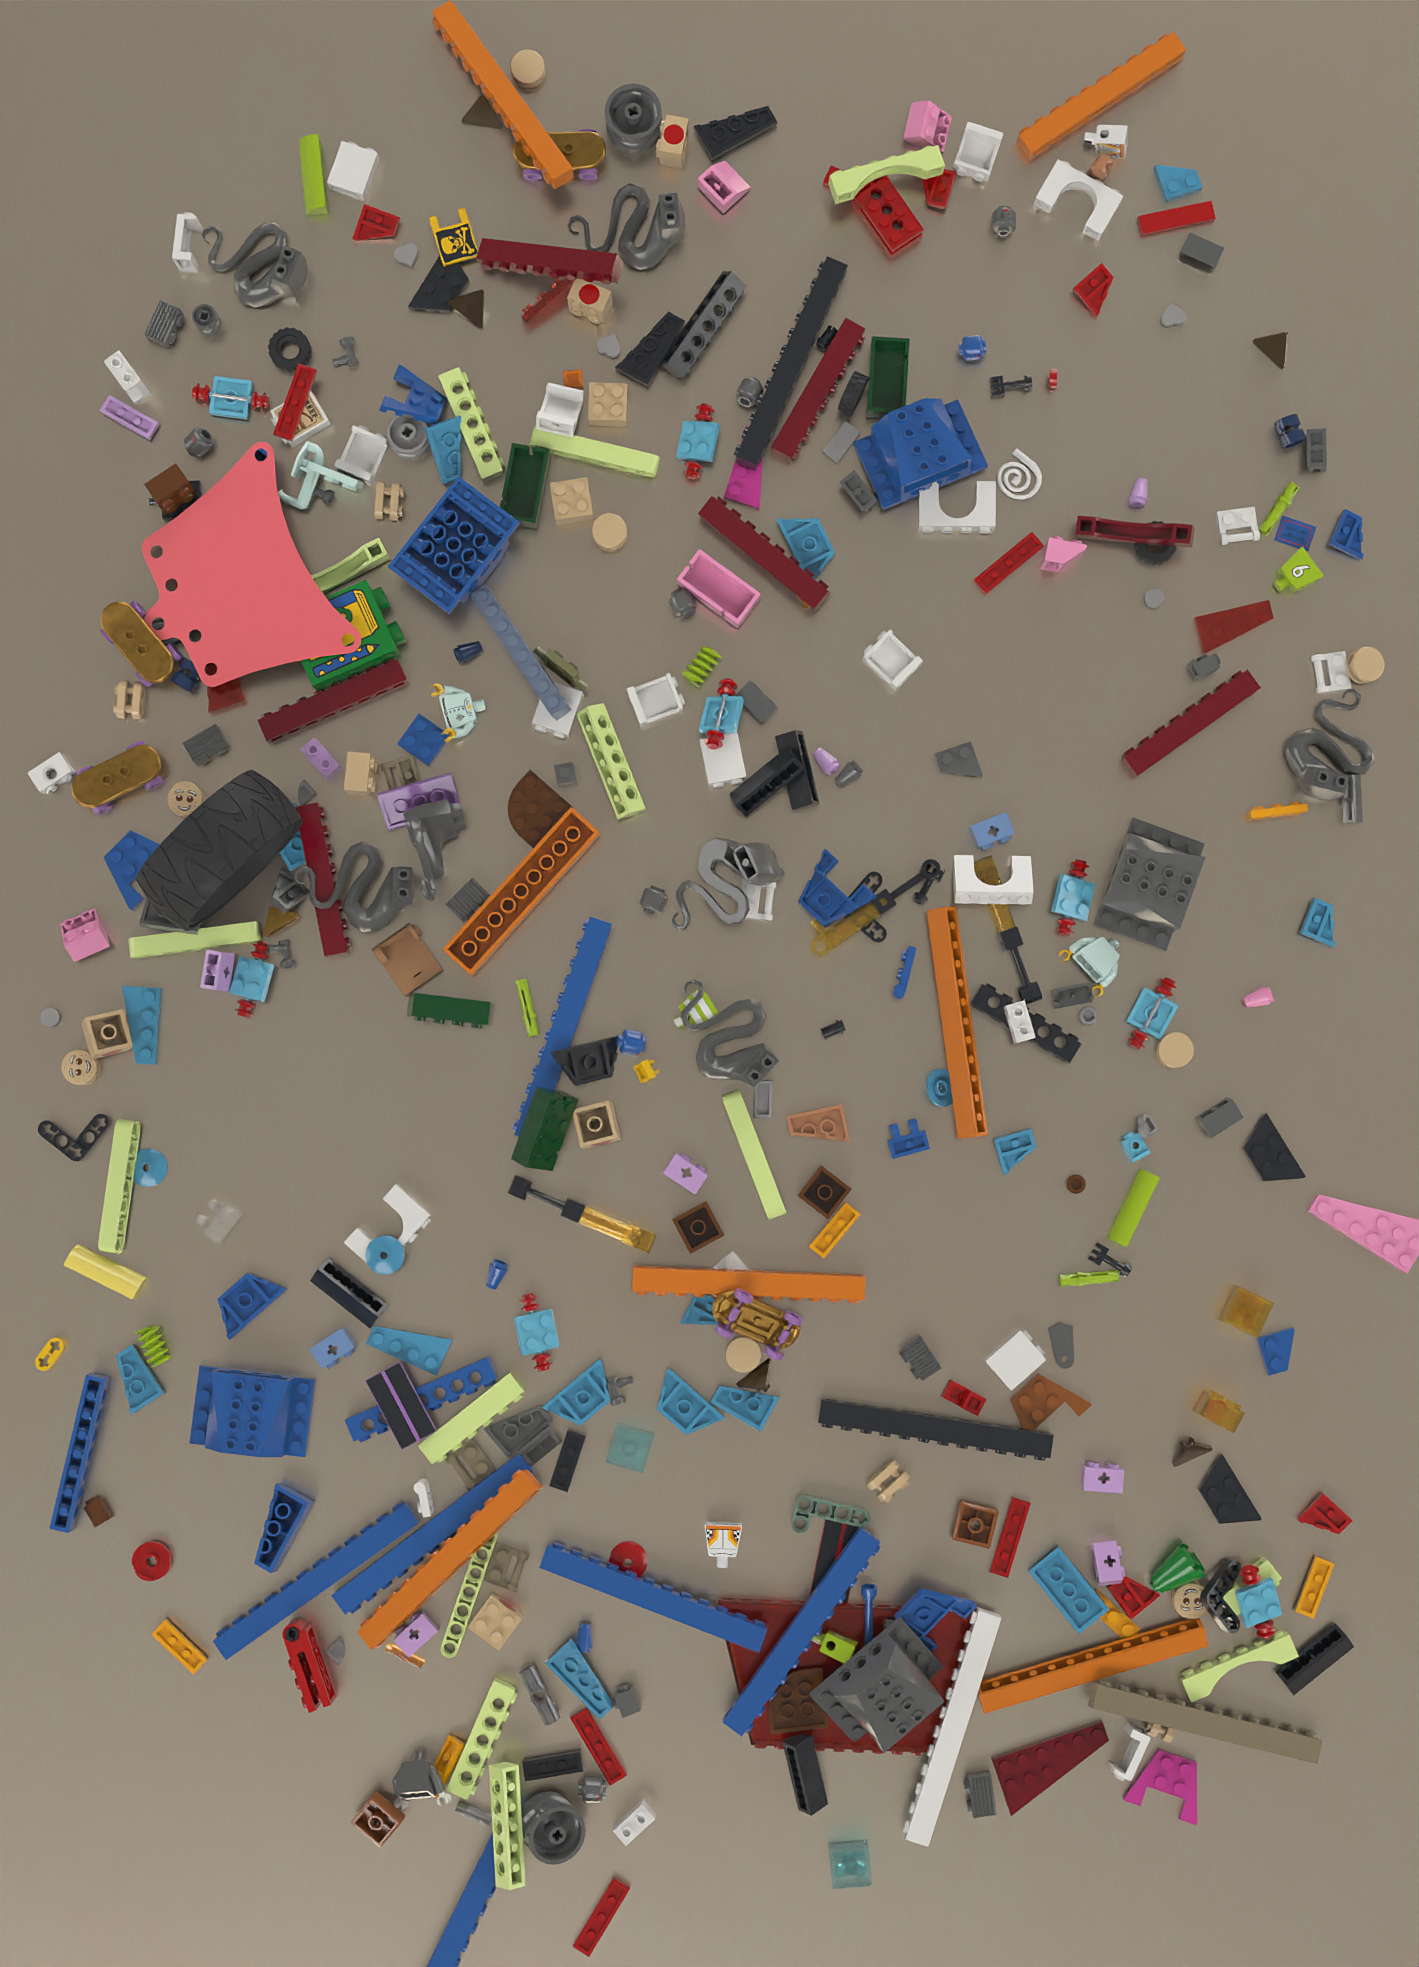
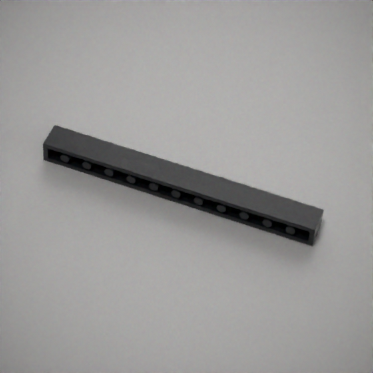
[733,256,848,471]
[818,1398,1054,1461]

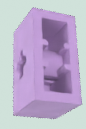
[300,737,343,781]
[200,950,235,991]
[663,1153,708,1194]
[1081,1462,1124,1494]
[1091,1541,1125,1586]
[393,1610,440,1658]

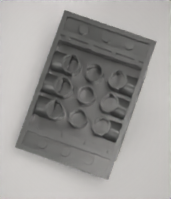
[1093,817,1206,951]
[809,1617,944,1753]

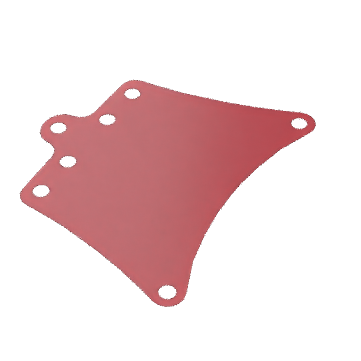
[142,442,361,687]

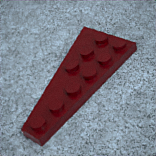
[991,1720,1109,1816]

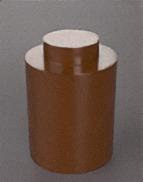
[83,1496,112,1528]

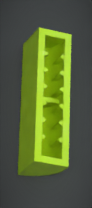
[298,134,328,216]
[1106,1169,1160,1247]

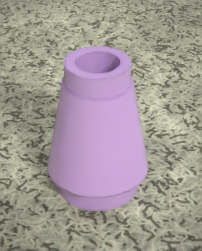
[1129,478,1148,508]
[813,747,840,776]

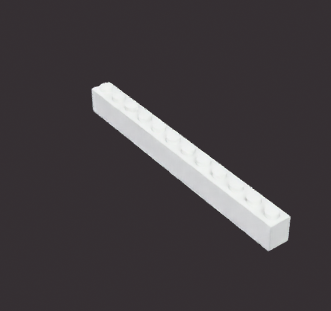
[902,1607,1002,1847]

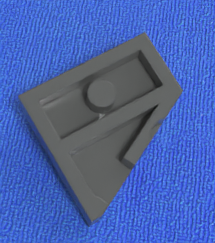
[934,741,983,778]
[271,867,310,914]

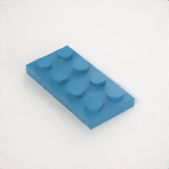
[1028,1546,1109,1634]

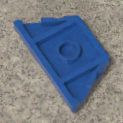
[218,1273,287,1340]

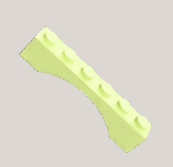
[828,145,945,204]
[311,538,390,594]
[1179,1631,1299,1703]

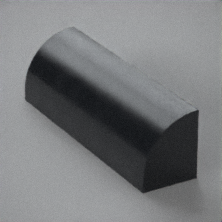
[775,730,820,810]
[729,746,805,817]
[310,1258,388,1328]
[1275,1623,1354,1696]
[782,1734,828,1816]

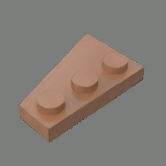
[786,1104,851,1142]

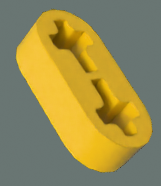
[35,1337,66,1371]

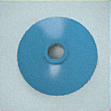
[926,1069,953,1107]
[133,1148,168,1187]
[365,1236,404,1275]

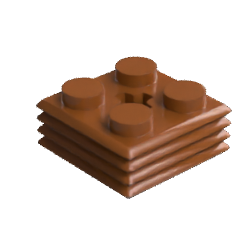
[951,1500,999,1549]
[351,1791,405,1847]

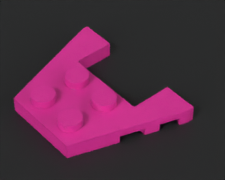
[1123,1748,1197,1825]

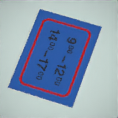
[1274,515,1316,551]

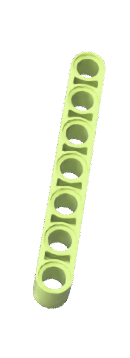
[529,427,660,477]
[128,921,262,958]
[721,1089,786,1220]
[98,1119,141,1254]
[440,1532,498,1658]

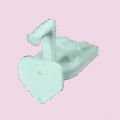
[278,441,365,509]

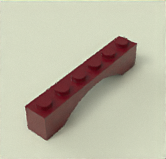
[1075,515,1195,548]

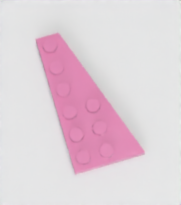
[1307,1194,1419,1274]

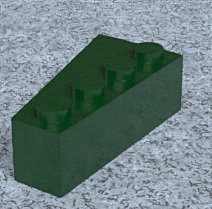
[407,993,491,1028]

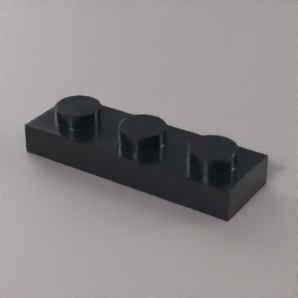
[549,1430,586,1492]
[522,1750,583,1781]

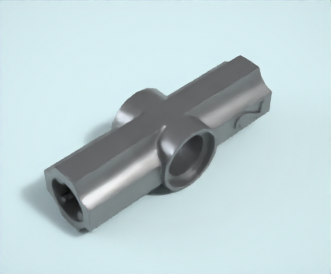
[518,1664,561,1726]

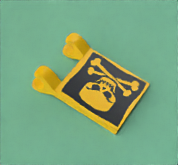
[429,208,478,267]

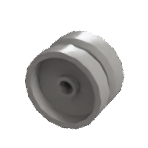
[387,414,430,460]

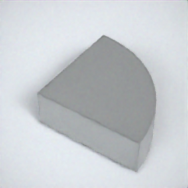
[298,779,317,805]
[325,1637,345,1666]

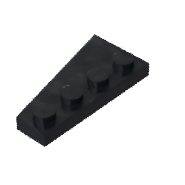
[694,106,777,160]
[615,311,685,387]

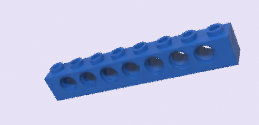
[345,1356,498,1443]
[49,1373,110,1533]

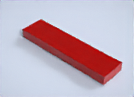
[1137,200,1216,236]
[273,363,317,442]
[973,532,1044,595]
[989,1497,1031,1578]
[570,1707,627,1786]
[572,1877,630,1957]

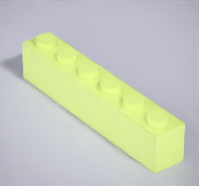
[418,1372,525,1464]

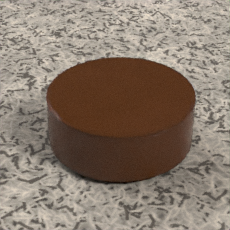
[1066,1174,1086,1194]

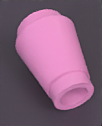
[1244,987,1274,1008]

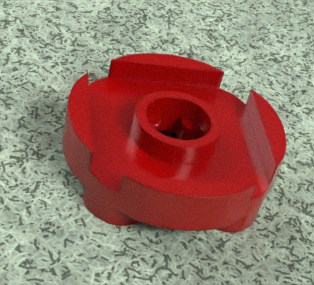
[131,1541,172,1581]

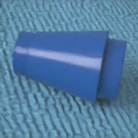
[486,1259,508,1289]
[574,1624,593,1653]

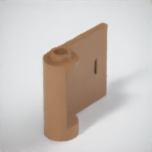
[371,923,443,997]

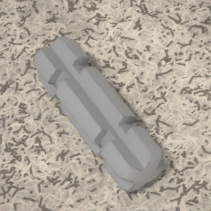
[455,1802,492,1826]

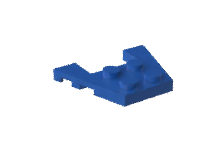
[379,364,447,424]
[103,830,160,911]
[798,849,877,928]
[895,1588,977,1652]

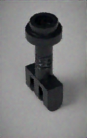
[989,375,1033,397]
[913,865,945,905]
[1088,1242,1133,1277]

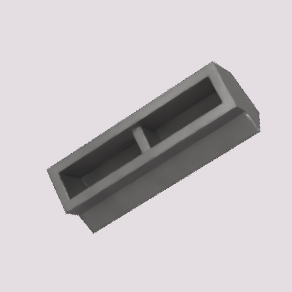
[1342,774,1363,824]

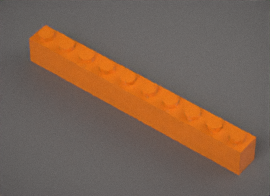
[1017,32,1186,160]

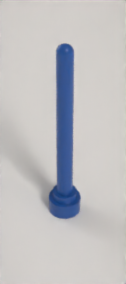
[861,1583,877,1646]

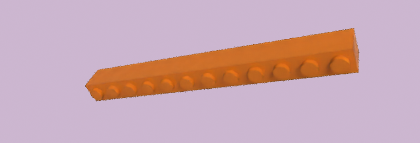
[432,0,574,189]
[927,906,988,1139]
[631,1265,866,1303]
[357,1470,543,1650]
[977,1618,1208,1714]

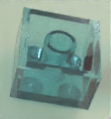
[606,1422,654,1473]
[828,1839,872,1889]

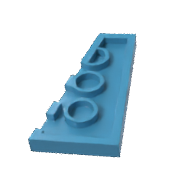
[122,986,162,1065]
[366,1326,452,1375]
[545,1639,614,1720]

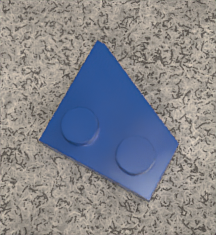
[1328,509,1364,560]
[1257,1328,1294,1376]

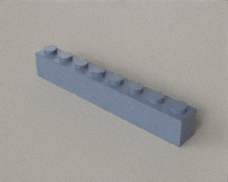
[470,584,572,721]

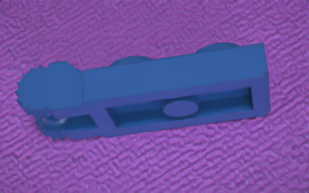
[893,946,916,999]

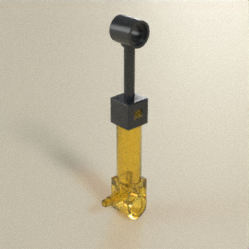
[974,855,1042,1005]
[811,859,940,957]
[507,1175,657,1253]

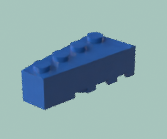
[254,1483,314,1573]

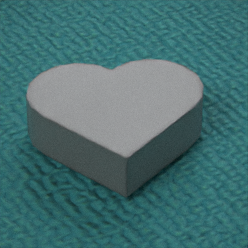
[394,243,419,268]
[1161,303,1186,327]
[596,334,620,359]
[1138,1114,1158,1139]

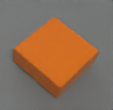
[563,369,584,390]

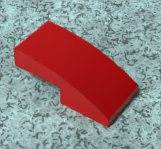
[941,1379,987,1416]

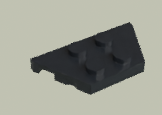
[408,255,469,313]
[551,1035,618,1086]
[1242,1113,1306,1181]
[1198,1454,1262,1524]

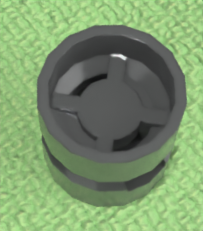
[192,304,221,336]

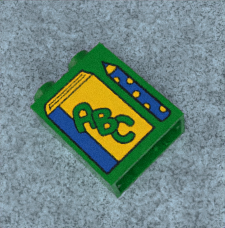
[301,580,406,691]

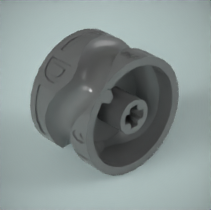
[605,84,662,154]
[521,1791,586,1865]

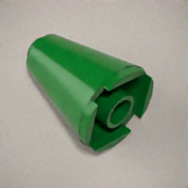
[1150,1542,1206,1593]

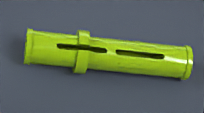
[1258,482,1300,536]
[515,979,540,1037]
[1059,1270,1119,1287]

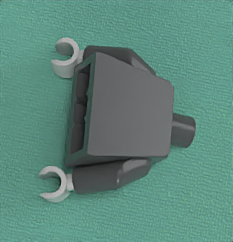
[392,1751,452,1809]

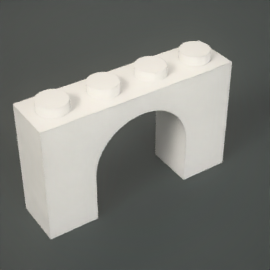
[1033,159,1123,241]
[918,481,996,534]
[953,855,1034,905]
[344,1184,432,1263]

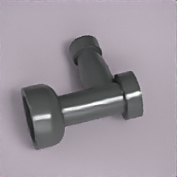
[332,337,359,367]
[307,486,335,509]
[267,939,296,969]
[606,1376,633,1406]

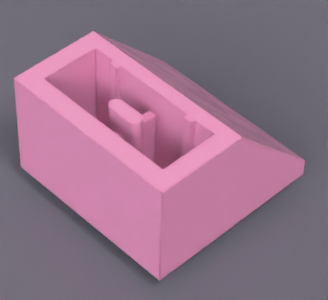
[903,100,952,153]
[697,161,751,213]
[1040,536,1087,572]
[60,908,110,962]

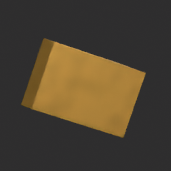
[263,906,301,937]

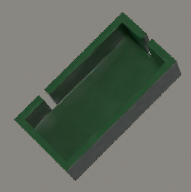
[866,336,910,418]
[500,443,551,529]
[511,1087,578,1171]

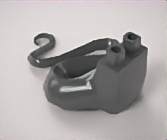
[567,183,685,270]
[202,222,308,307]
[1285,689,1375,801]
[403,799,466,902]
[672,838,785,930]
[294,841,416,932]
[680,979,779,1087]

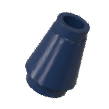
[453,641,483,663]

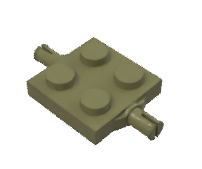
[533,646,589,692]

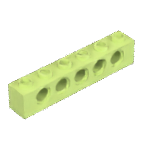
[438,367,506,484]
[576,703,645,819]
[446,1677,518,1800]
[489,1762,525,1890]

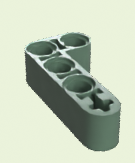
[791,1494,870,1533]

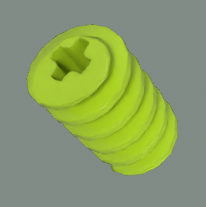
[682,646,722,688]
[134,1325,172,1369]

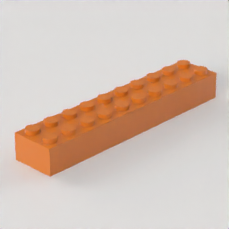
[442,807,600,977]

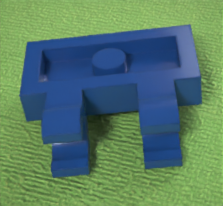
[887,1118,930,1159]

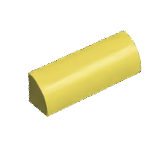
[64,1244,147,1300]

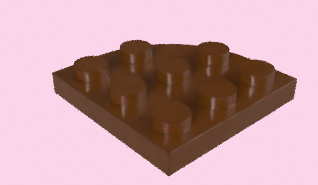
[508,770,573,848]
[768,1667,829,1734]

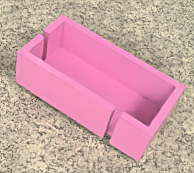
[677,549,761,628]

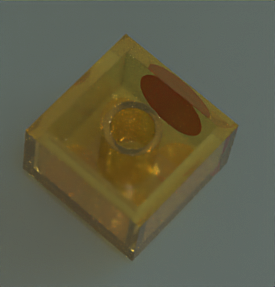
[1218,1285,1274,1338]
[1192,1389,1245,1433]

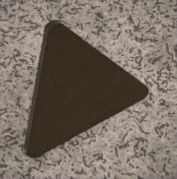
[461,95,502,129]
[448,289,484,328]
[1253,331,1288,369]
[736,1358,772,1392]
[1173,1437,1213,1467]

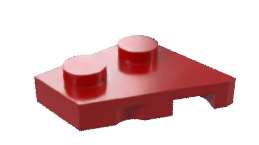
[923,169,957,210]
[352,204,401,241]
[1072,263,1114,317]
[1297,1492,1353,1534]
[1107,1576,1160,1619]

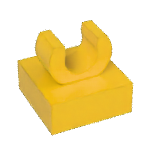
[633,1059,659,1084]

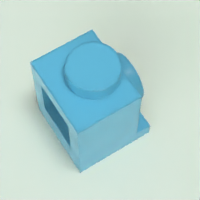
[1120,1131,1151,1162]

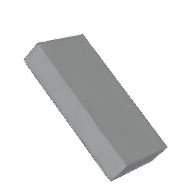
[823,421,860,464]
[753,1080,773,1119]

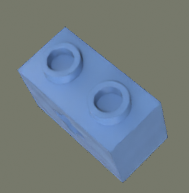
[969,812,1015,850]
[309,1327,357,1369]

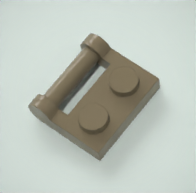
[380,755,420,790]
[445,1438,496,1491]
[483,1543,529,1592]

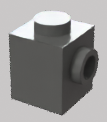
[612,1684,641,1718]

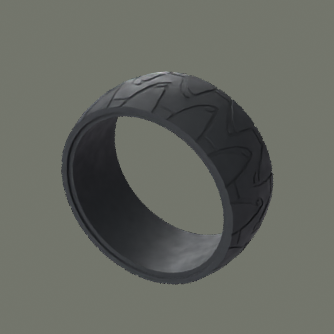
[136,770,303,931]

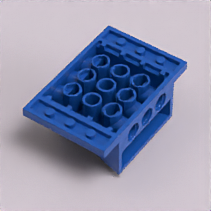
[853,398,988,510]
[388,476,520,614]
[189,1365,316,1457]

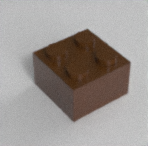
[144,463,196,515]
[797,1165,852,1220]
[672,1201,725,1254]

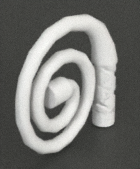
[997,448,1042,500]

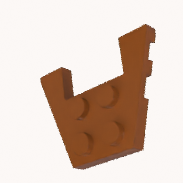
[1010,1373,1092,1430]

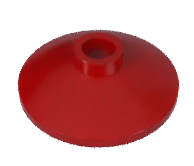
[609,1541,648,1577]

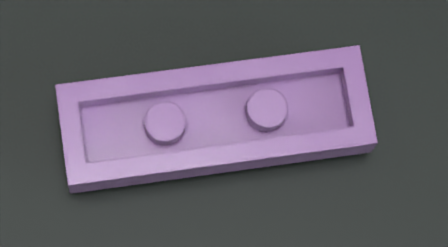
[100,395,160,440]

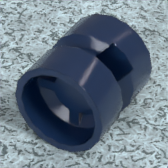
[1274,414,1307,449]
[170,658,206,693]

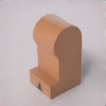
[1087,154,1113,182]

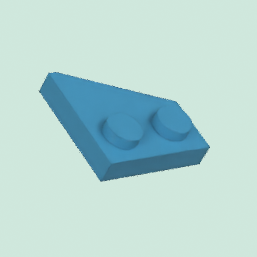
[1154,165,1203,202]
[1299,898,1335,947]
[993,1128,1036,1175]
[680,1294,718,1325]

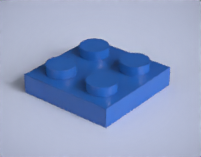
[397,713,449,767]

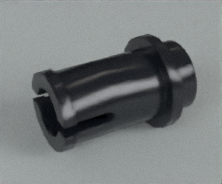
[816,325,838,351]
[820,1020,846,1040]

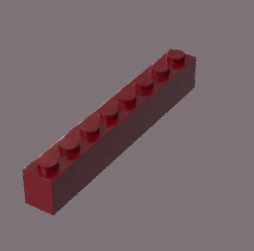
[476,238,624,284]
[770,318,866,463]
[698,496,831,611]
[257,658,409,744]
[1121,669,1261,778]
[295,802,352,958]

